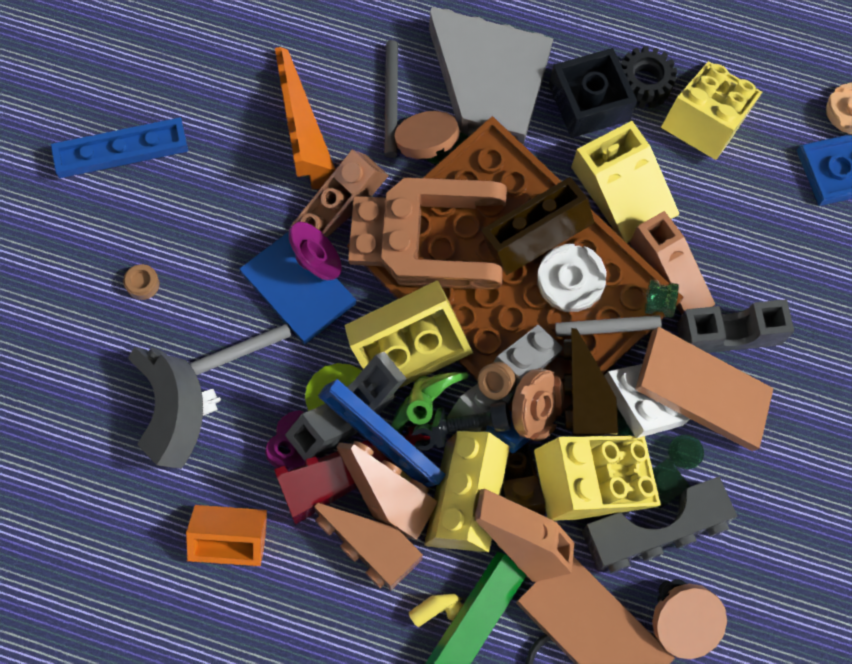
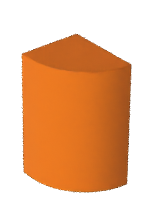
[186,505,267,566]

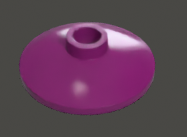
[289,222,342,280]

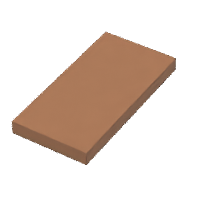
[635,327,774,451]
[516,556,675,664]

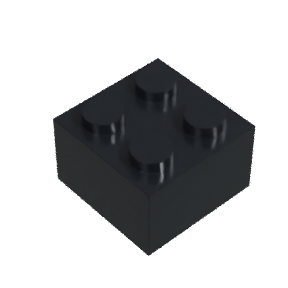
[549,48,637,138]

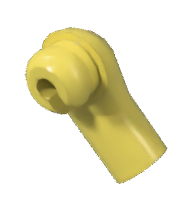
[408,594,463,627]

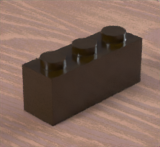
[481,177,595,275]

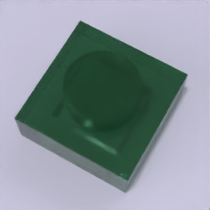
[652,458,690,509]

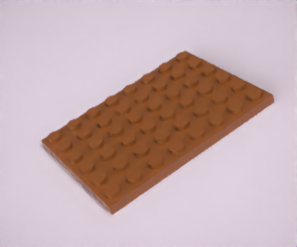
[347,116,684,423]

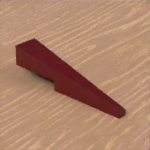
[274,422,433,525]

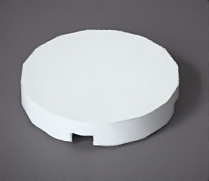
[538,244,606,312]

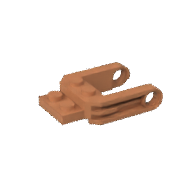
[348,178,507,290]

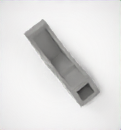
[447,325,563,432]

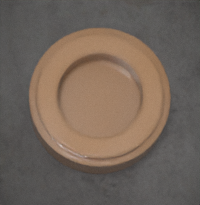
[123,264,160,300]
[477,362,516,400]

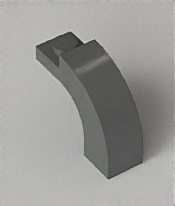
[128,347,203,469]
[285,351,407,461]

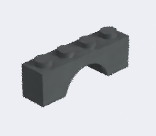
[582,476,738,574]

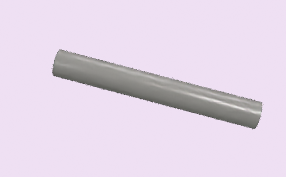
[555,315,661,337]
[190,324,291,375]

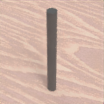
[384,40,398,158]

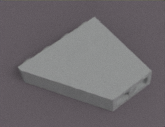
[429,7,554,145]

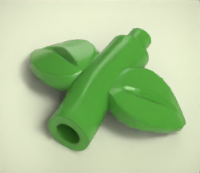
[391,372,468,434]

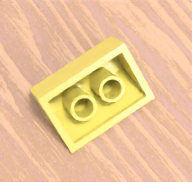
[344,280,473,389]
[424,431,510,552]

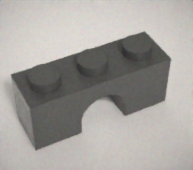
[676,299,794,353]

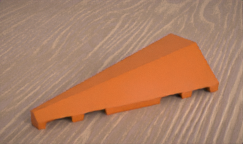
[275,47,336,190]

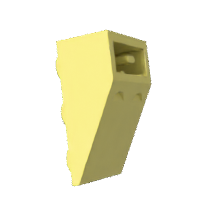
[661,61,762,160]
[571,121,679,243]
[534,436,661,521]

